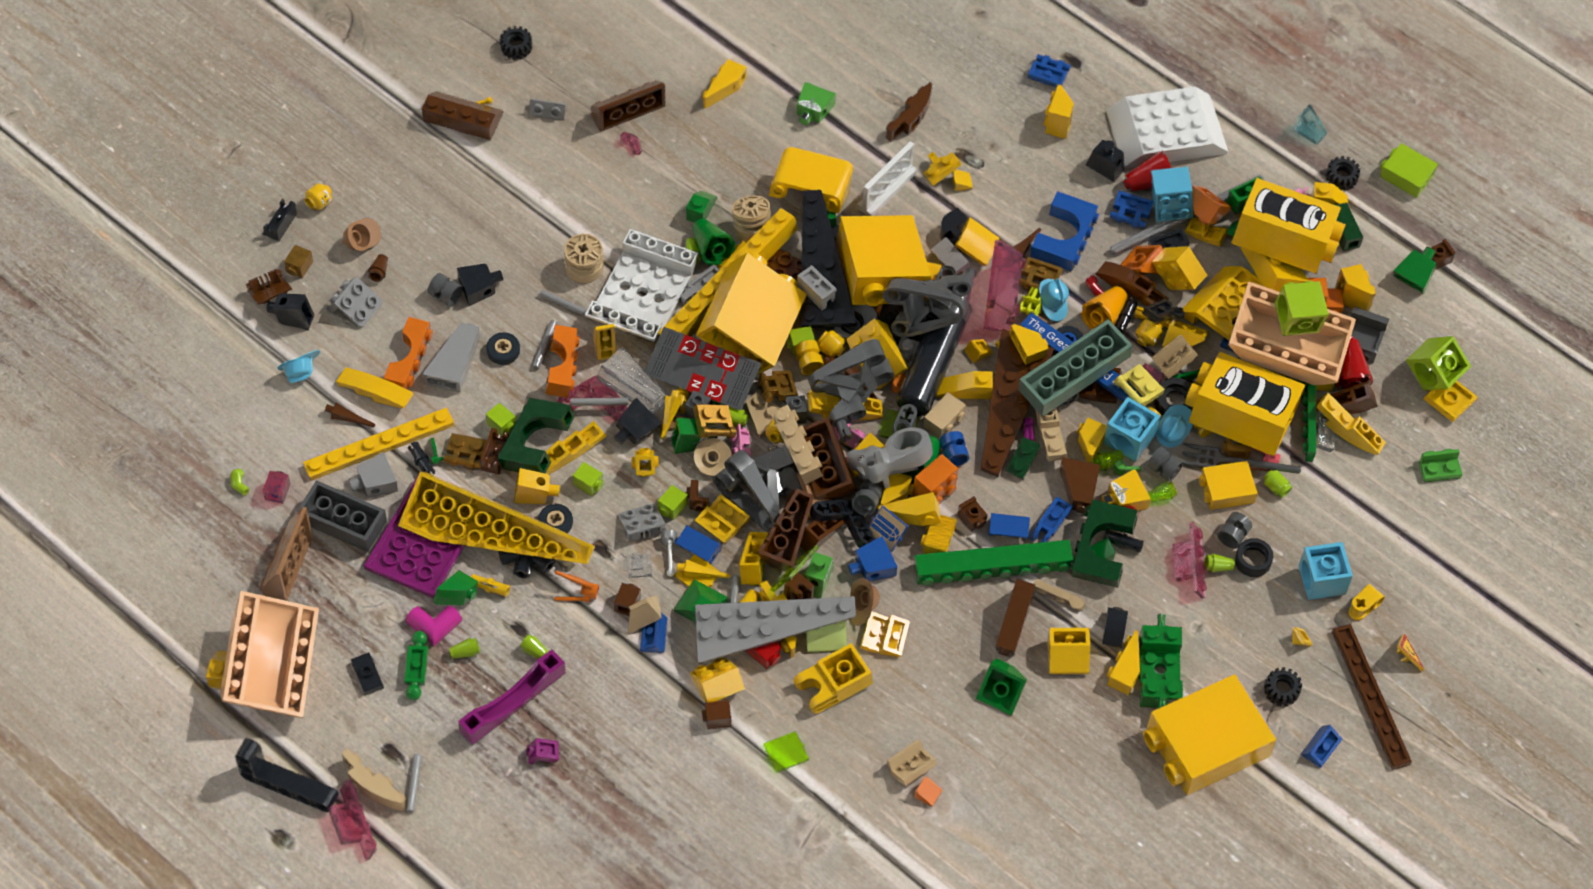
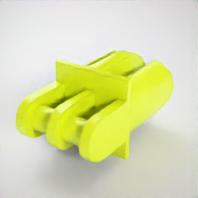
[1018,287,1042,316]

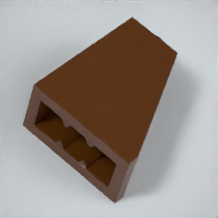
[1060,457,1100,513]

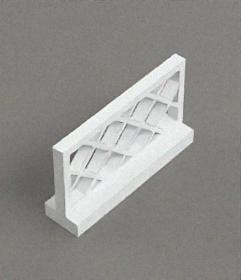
[857,141,917,216]

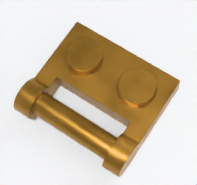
[693,404,737,438]

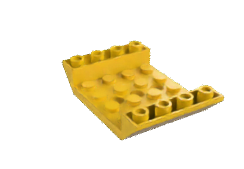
[1183,266,1265,369]

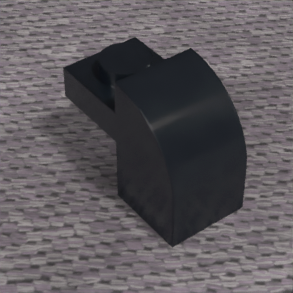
[940,208,968,253]
[1102,607,1128,648]

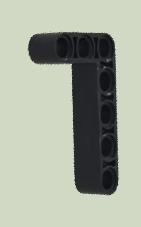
[235,738,339,812]

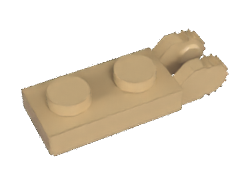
[1033,579,1085,611]

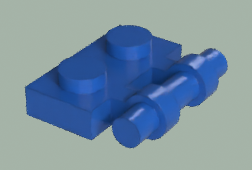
[1028,54,1071,88]
[1109,191,1154,228]

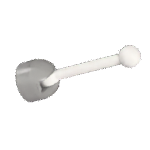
[661,530,677,577]

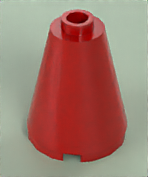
[1123,150,1172,192]
[1335,336,1373,390]

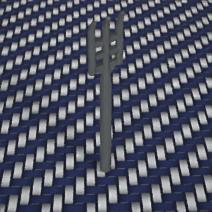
[1182,442,1301,474]

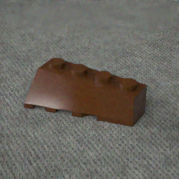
[757,489,814,572]

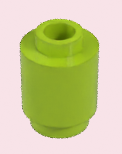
[729,407,748,427]
[1264,470,1293,498]

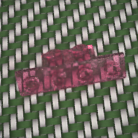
[1172,522,1207,599]
[328,780,377,860]

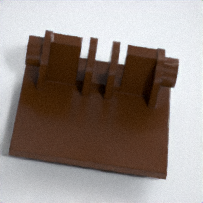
[246,269,292,305]

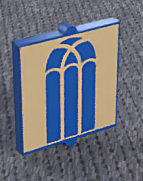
[869,506,908,552]

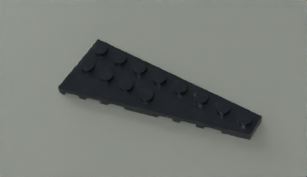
[800,190,857,328]

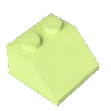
[805,621,847,653]

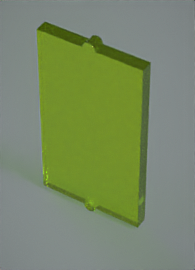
[771,545,819,592]

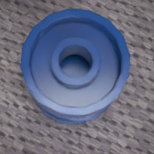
[939,431,970,467]

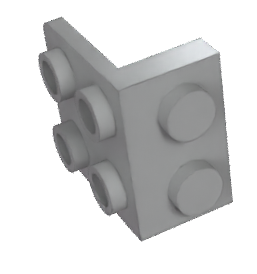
[327,277,383,327]

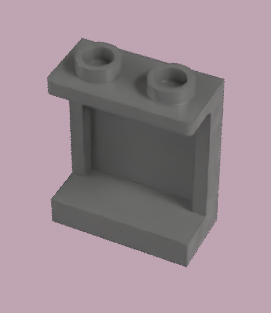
[1350,307,1389,363]

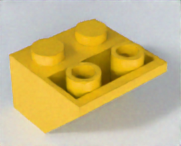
[1043,84,1074,139]
[1335,264,1376,311]
[1047,628,1090,674]
[689,657,745,702]

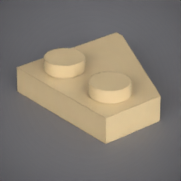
[746,390,780,439]

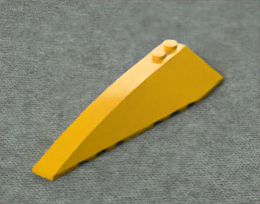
[398,471,595,564]

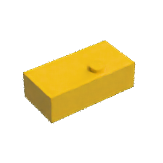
[1241,247,1309,292]

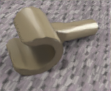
[556,559,575,571]

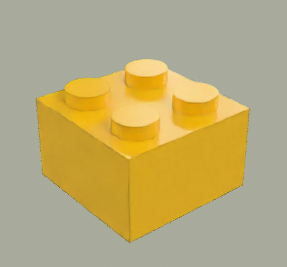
[1152,246,1207,290]

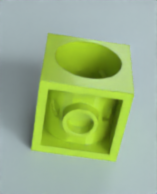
[1274,281,1329,336]
[1406,336,1472,391]

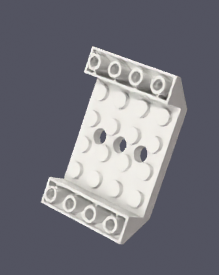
[585,229,698,341]

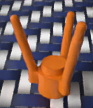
[554,571,599,603]

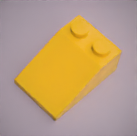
[846,318,908,390]

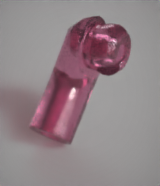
[620,132,642,155]

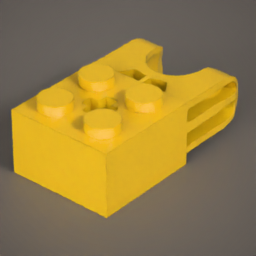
[793,643,873,714]

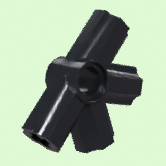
[498,551,556,579]

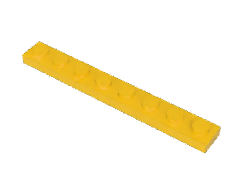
[303,407,454,481]

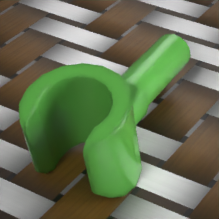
[1113,460,1142,475]

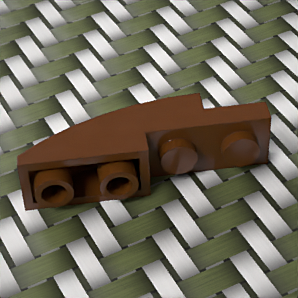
[886,82,932,142]
[1095,261,1169,306]

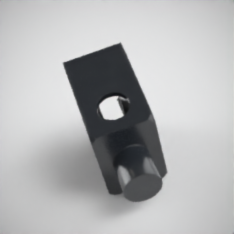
[1086,140,1124,182]
[457,263,503,306]
[267,293,315,330]
[614,398,661,445]

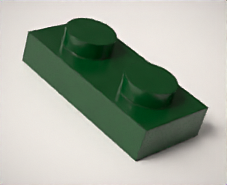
[1006,437,1041,480]

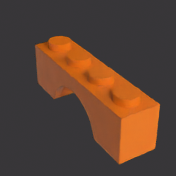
[383,317,433,390]
[545,325,580,398]

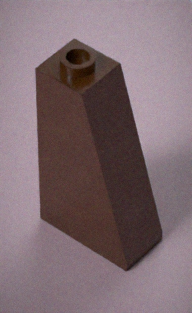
[996,579,1035,656]

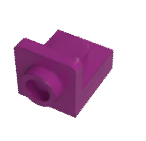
[526,738,559,765]

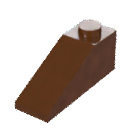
[1316,381,1378,418]
[800,508,846,555]

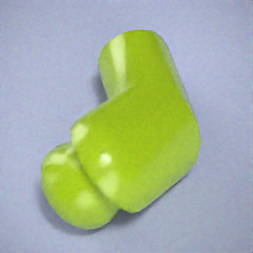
[230,469,250,496]

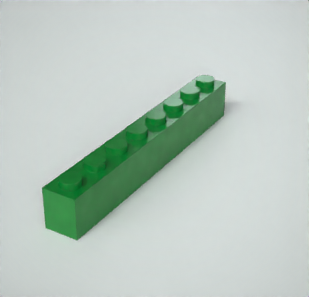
[914,540,1073,586]

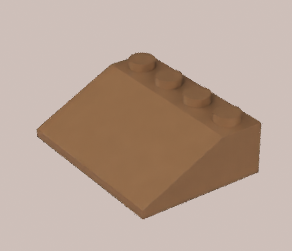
[260,507,313,601]

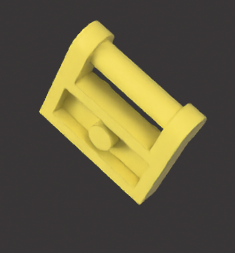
[1114,364,1164,406]

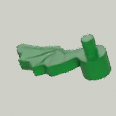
[1172,369,1200,380]
[430,438,444,465]

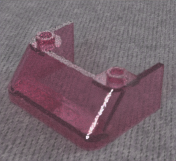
[983,240,1026,331]

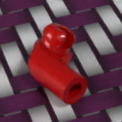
[1085,275,1104,297]

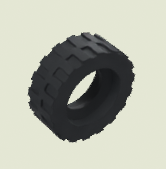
[1154,377,1193,416]

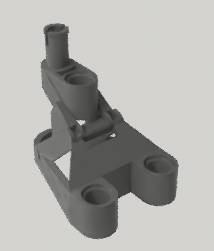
[883,268,977,337]
[808,339,894,442]
[713,450,803,532]

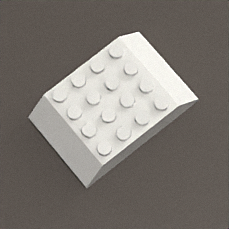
[1106,87,1228,169]

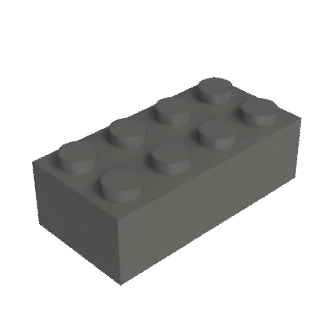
[297,480,387,552]

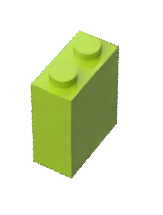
[1379,143,1438,198]

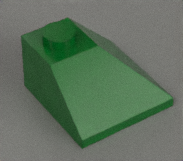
[674,579,728,623]
[976,658,1027,716]

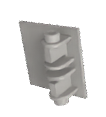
[618,503,666,542]

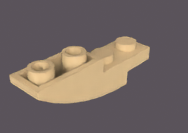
[1035,408,1067,461]
[341,749,406,811]

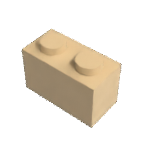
[923,393,966,438]

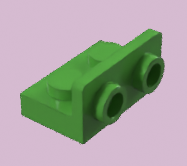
[1418,449,1463,482]

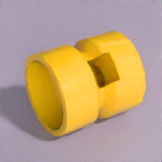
[794,340,824,375]

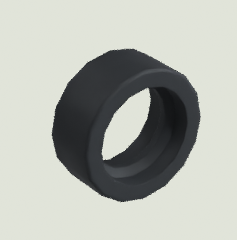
[1235,538,1274,577]

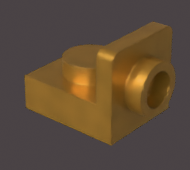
[1222,438,1251,459]

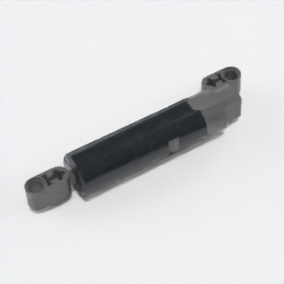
[893,265,972,434]

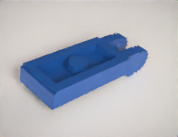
[1030,497,1073,542]

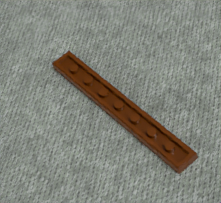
[1331,624,1412,770]

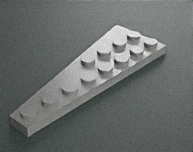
[695,597,856,664]

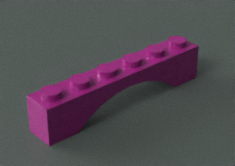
[458,649,566,745]

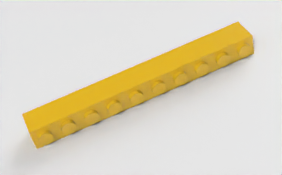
[658,208,798,337]

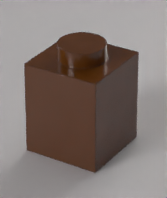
[614,583,641,616]
[701,700,732,729]

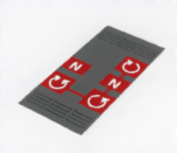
[644,327,761,410]

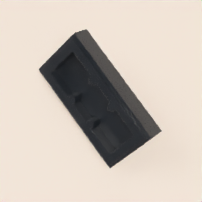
[351,652,384,695]

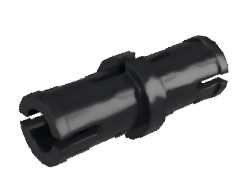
[1115,299,1138,334]
[408,442,435,475]
[1104,530,1144,553]

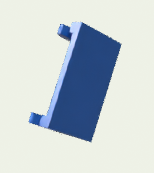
[989,513,1030,540]
[675,525,721,564]

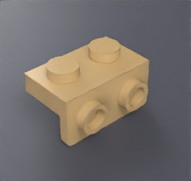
[1152,335,1198,379]
[887,739,937,786]

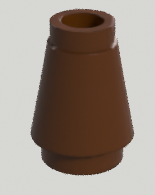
[368,254,388,282]

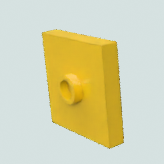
[1424,381,1478,423]

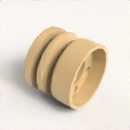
[732,195,771,243]
[564,233,604,283]

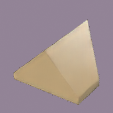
[627,595,662,635]

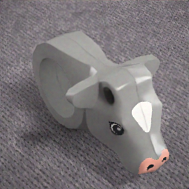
[846,427,933,489]

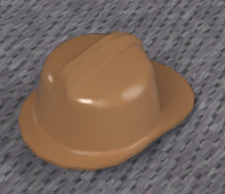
[341,218,381,251]
[850,578,880,626]

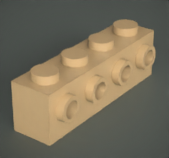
[771,405,823,485]

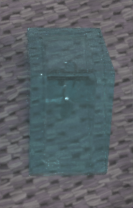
[1294,105,1328,144]

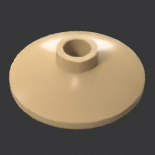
[693,438,732,476]

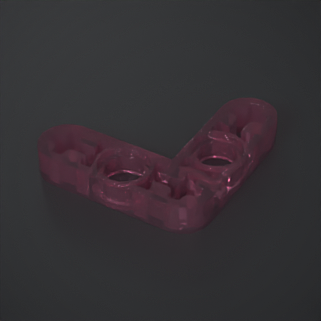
[557,375,627,421]

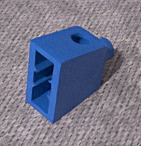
[848,536,898,581]

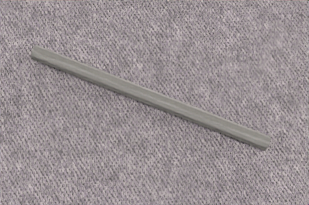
[1110,175,1264,256]

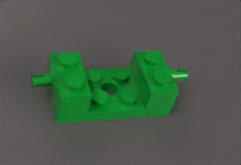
[1139,614,1183,709]

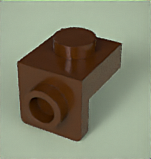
[686,480,709,511]

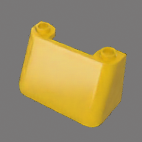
[769,147,853,214]

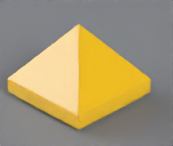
[1292,627,1313,647]

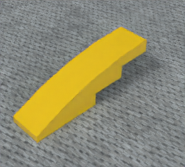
[336,367,413,409]
[545,421,607,475]

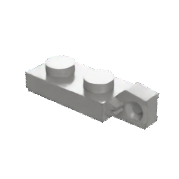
[680,265,720,306]

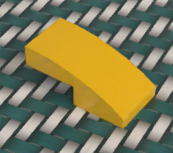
[1185,217,1227,247]

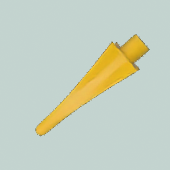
[661,390,682,440]
[676,559,730,579]

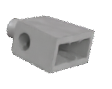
[349,452,398,497]

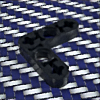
[809,499,875,548]

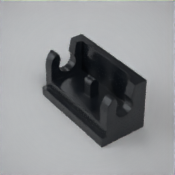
[263,199,297,241]

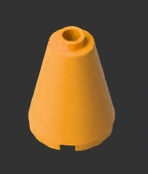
[1081,286,1127,330]

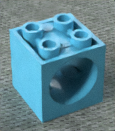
[1151,167,1193,222]
[1103,397,1160,462]
[1298,542,1353,600]

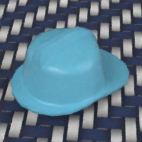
[1039,279,1069,322]
[277,350,320,383]
[1156,404,1193,447]

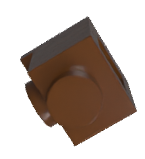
[1430,239,1456,270]
[957,496,988,531]

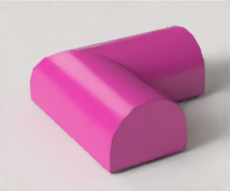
[406,605,462,646]

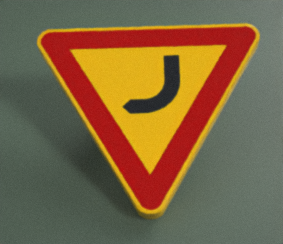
[1396,634,1425,671]

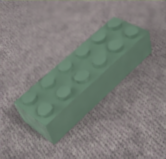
[1019,319,1133,417]

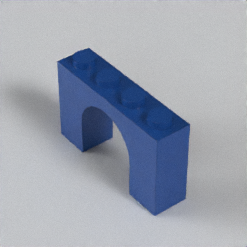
[1030,191,1100,271]

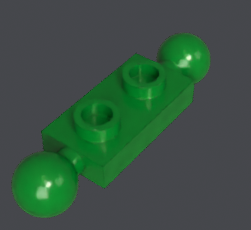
[404,631,429,701]

